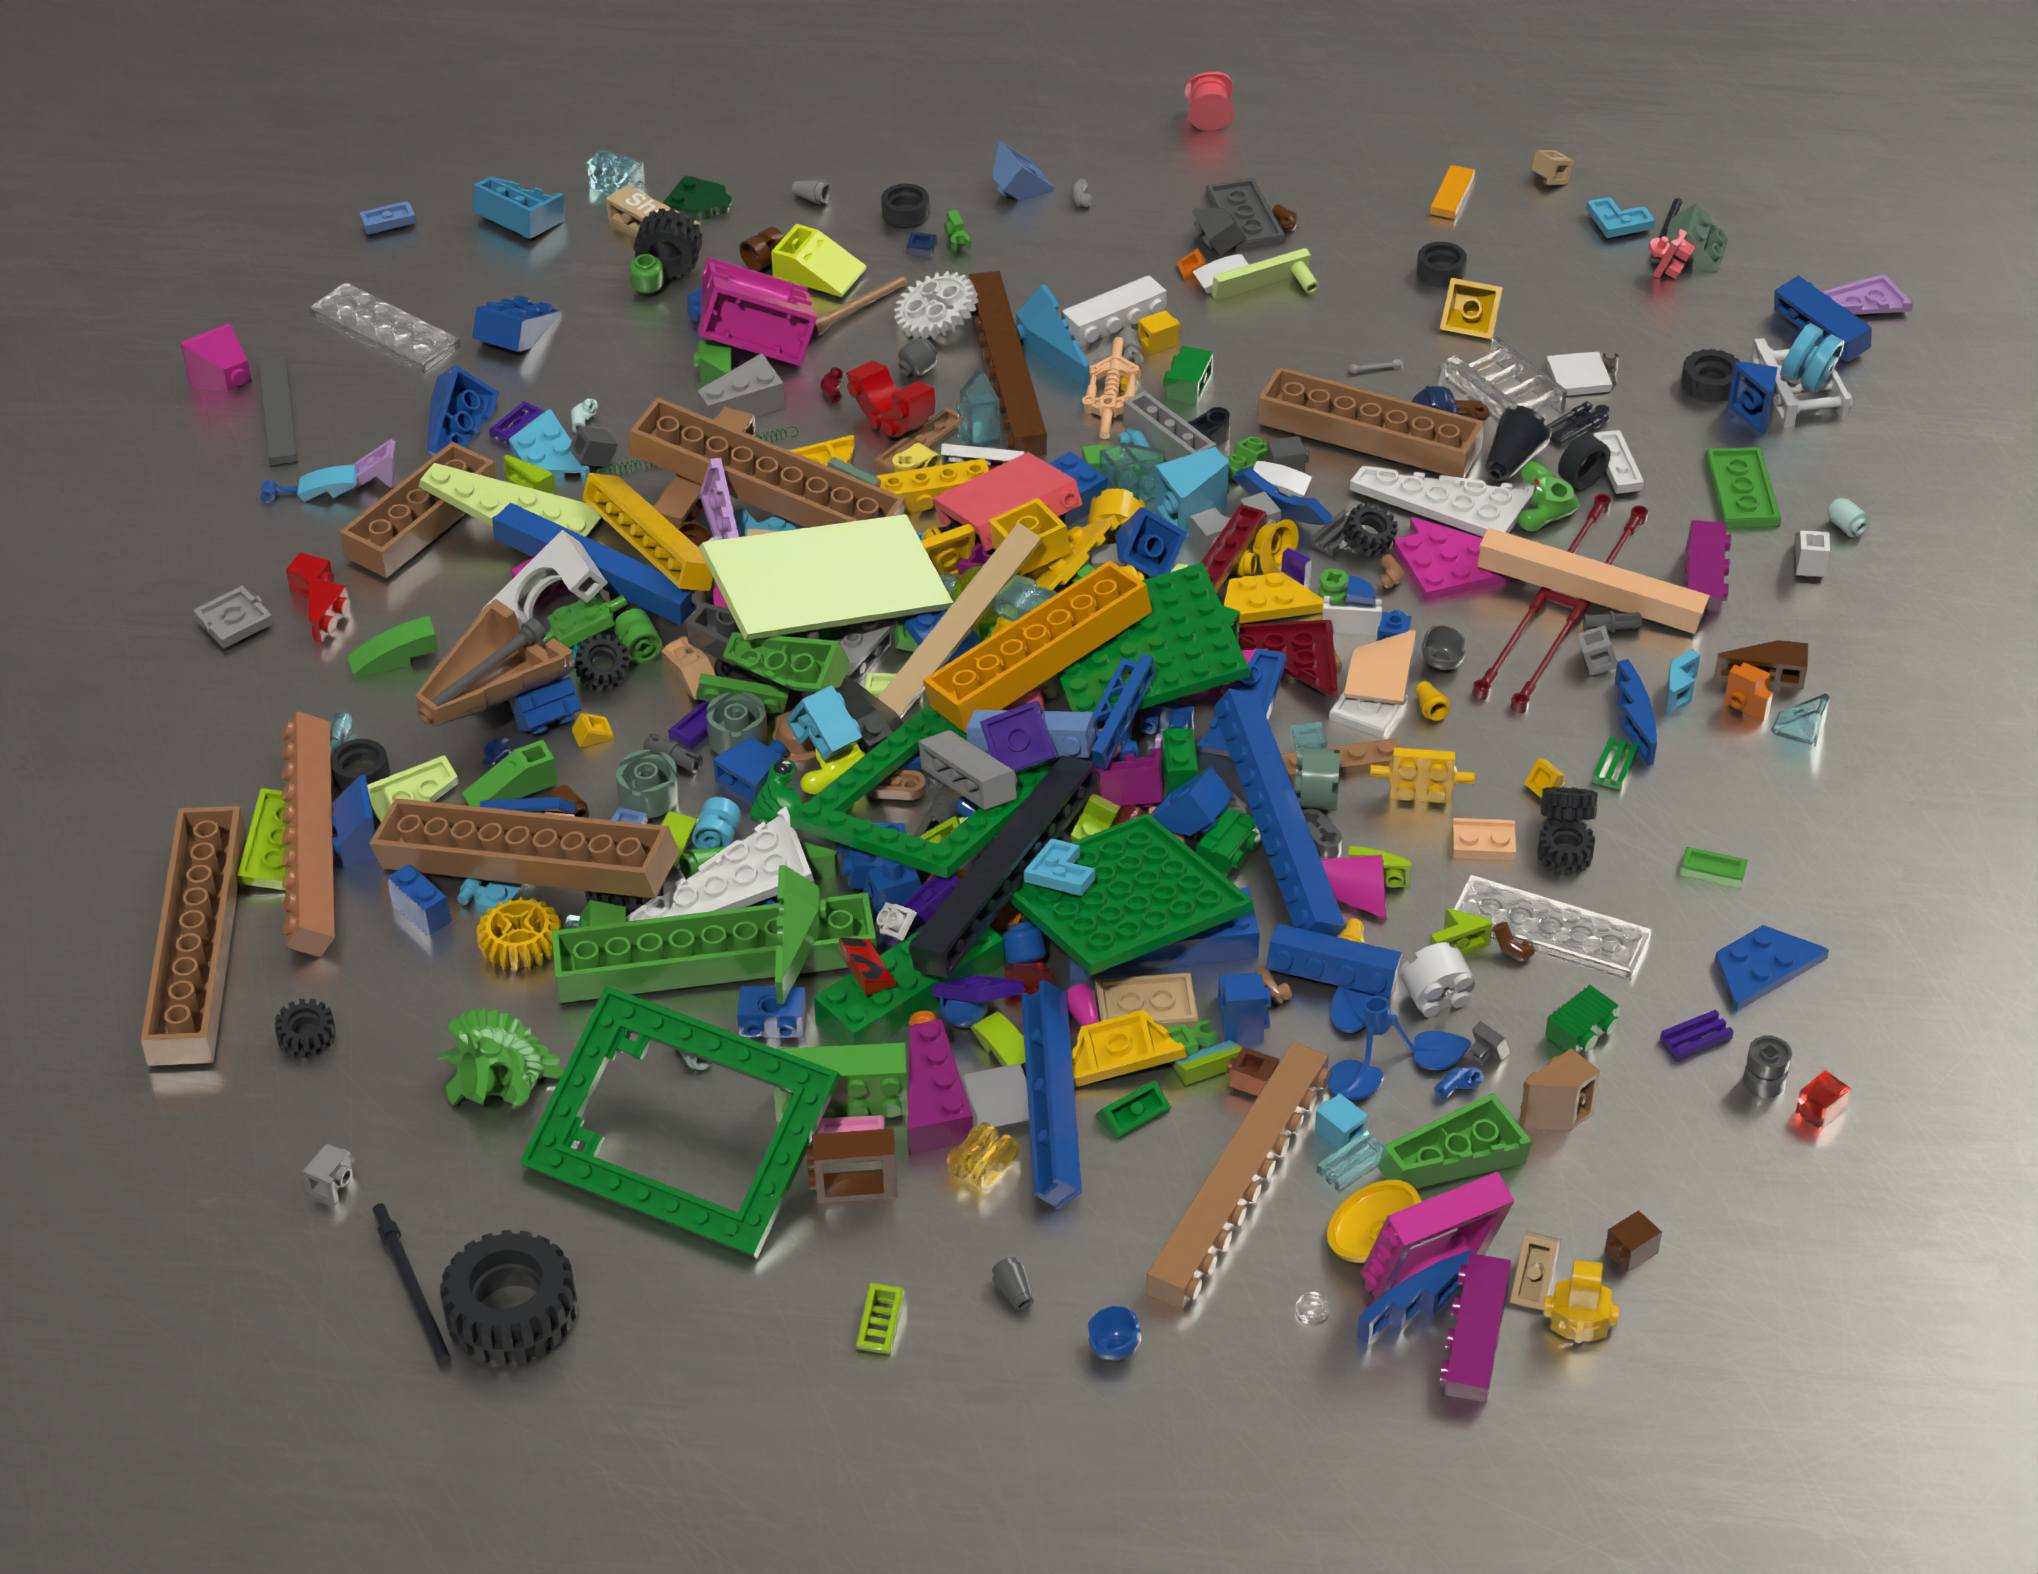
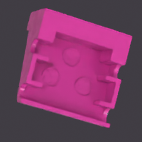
[697,257,817,366]

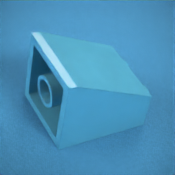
[1154,447,1230,540]

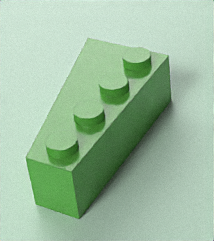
[1378,1093,1532,1189]

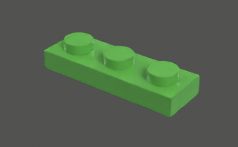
[696,673,789,714]

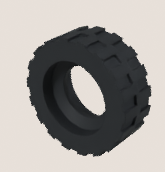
[1681,349,1740,403]

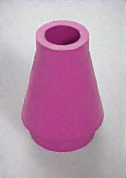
[1066,984,1100,1026]

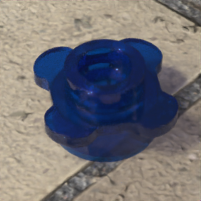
[482,736,511,766]

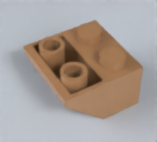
[1519,1048,1600,1131]

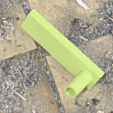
[1211,248,1319,301]

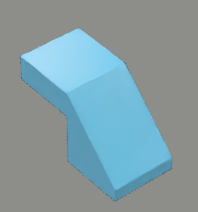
[1666,649,1701,714]

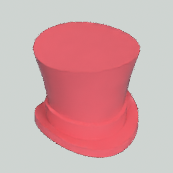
[1184,72,1234,131]

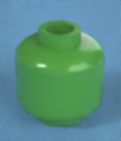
[629,254,664,294]

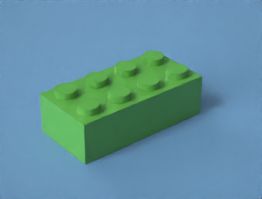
[773,1043,908,1122]

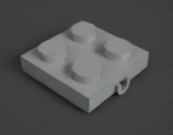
[192,586,274,648]

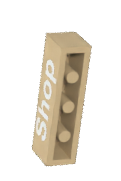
[606,185,701,247]

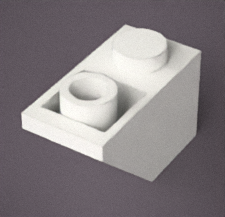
[1795,530,1830,577]

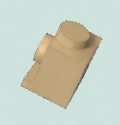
[1531,150,1574,185]

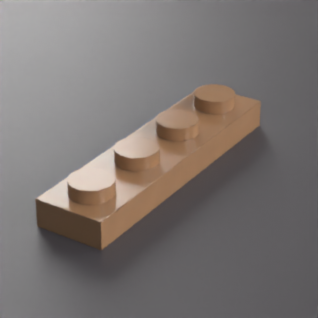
[1281,738,1401,783]

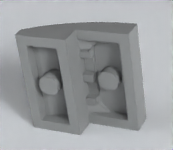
[960,1063,1029,1135]

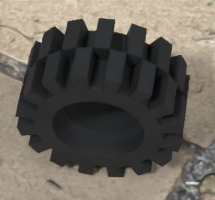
[1342,503,1398,557]
[575,634,629,691]
[1541,787,1598,820]
[1537,819,1595,875]
[274,998,336,1058]

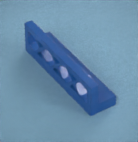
[1081,653,1156,770]

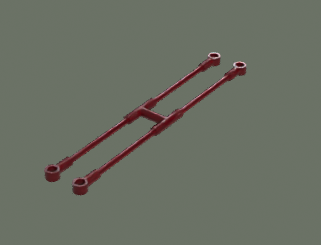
[1472,494,1648,713]

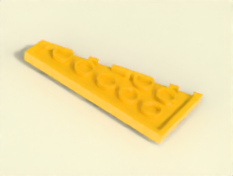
[991,515,1120,635]

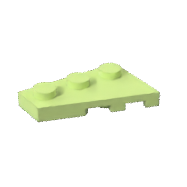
[367,755,458,825]

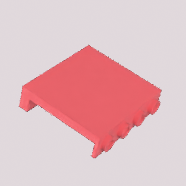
[933,452,1083,552]

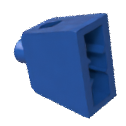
[713,738,787,804]
[863,858,922,925]

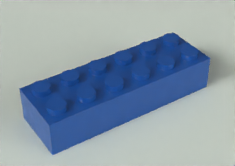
[1065,887,1260,979]

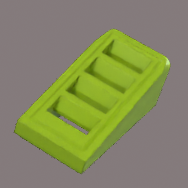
[503,454,556,495]
[856,1282,905,1355]

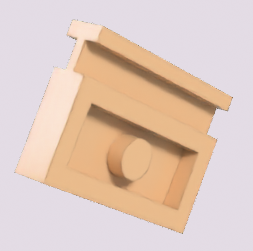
[1452,818,1516,861]

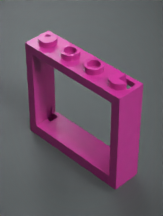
[1361,1171,1514,1300]

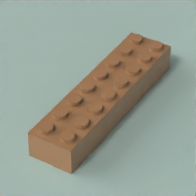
[1257,366,1484,478]

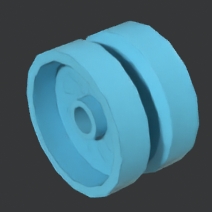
[1780,323,1845,394]

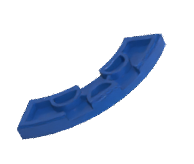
[1232,467,1332,525]

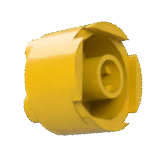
[1087,488,1146,544]

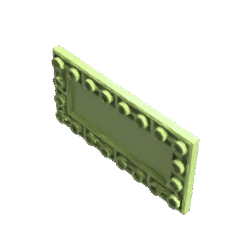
[699,514,953,640]

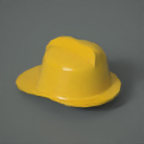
[1252,519,1299,574]

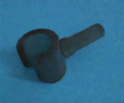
[1602,353,1619,387]

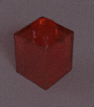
[1795,1070,1852,1131]

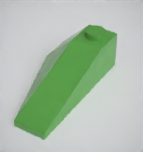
[723,632,850,692]
[775,865,827,1004]

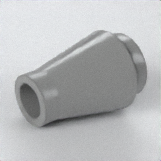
[792,179,831,205]

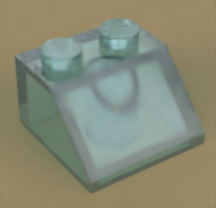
[956,369,1000,448]

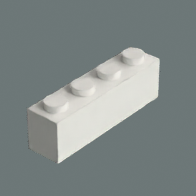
[1062,275,1167,347]

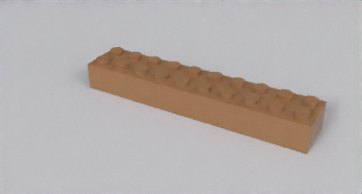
[629,397,905,528]
[369,798,679,899]
[141,806,246,1066]

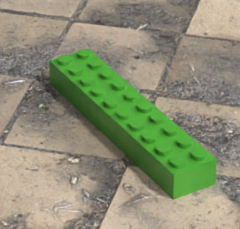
[552,892,877,1003]

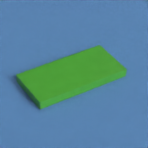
[1705,447,1781,528]

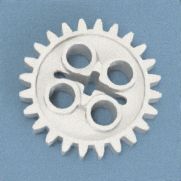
[894,271,978,340]

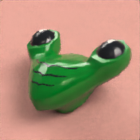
[750,759,807,824]

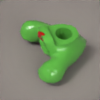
[1518,461,1580,532]

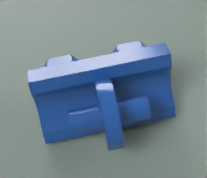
[1140,699,1194,734]

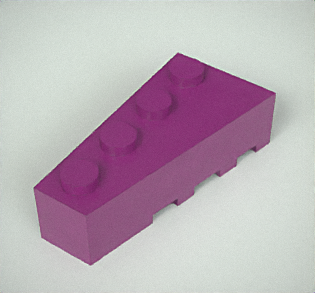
[908,1019,973,1155]

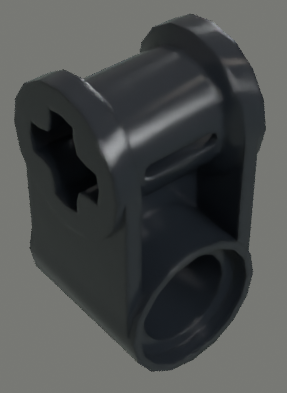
[1187,407,1230,447]

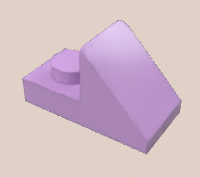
[352,438,396,489]

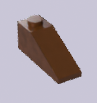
[1714,640,1808,689]

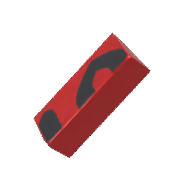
[839,937,895,996]

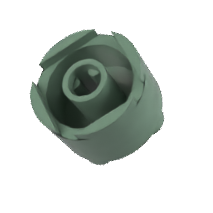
[706,692,768,755]
[1295,748,1340,810]
[615,750,679,820]

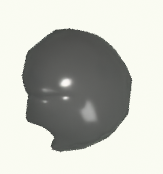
[1421,625,1466,671]

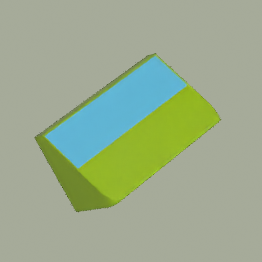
[1171,1040,1242,1086]

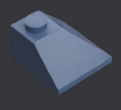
[993,141,1055,201]

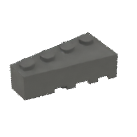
[686,602,819,693]

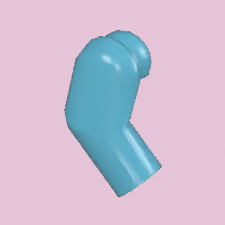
[1118,428,1154,453]

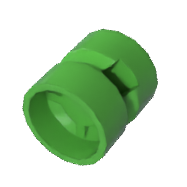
[613,609,662,663]

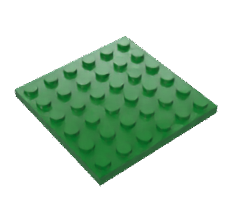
[1057,562,1250,722]
[1009,813,1253,975]

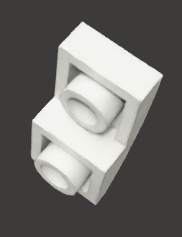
[1193,254,1249,295]
[1253,461,1312,498]
[874,902,917,941]

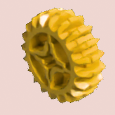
[476,896,562,972]

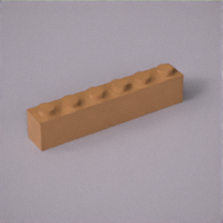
[652,407,756,528]

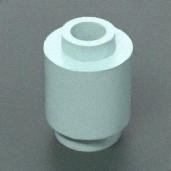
[1828,498,1870,537]

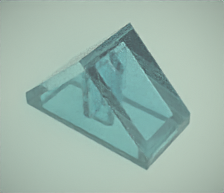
[1771,693,1830,747]

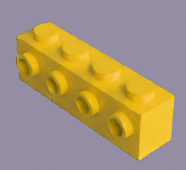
[876,458,989,514]

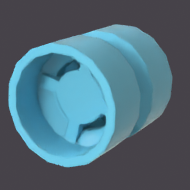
[692,797,741,849]

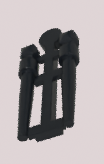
[1546,401,1610,445]

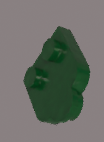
[663,176,732,220]

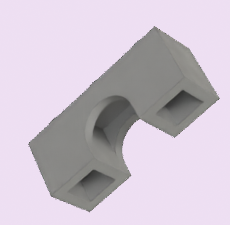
[1190,491,1281,556]

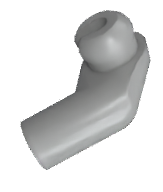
[1072,178,1092,208]

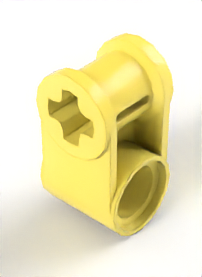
[892,443,943,472]

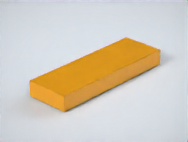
[1430,165,1475,219]

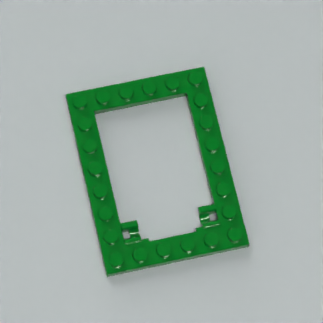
[790,705,1060,878]
[519,986,841,1259]

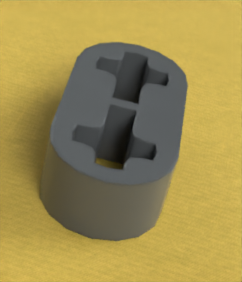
[1302,809,1342,858]

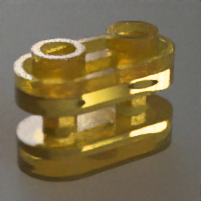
[947,1122,1021,1192]

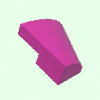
[1321,855,1387,920]

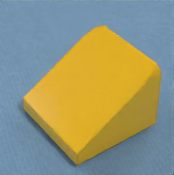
[572,713,615,748]

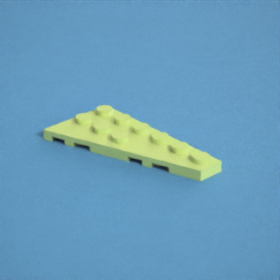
[419,463,603,538]

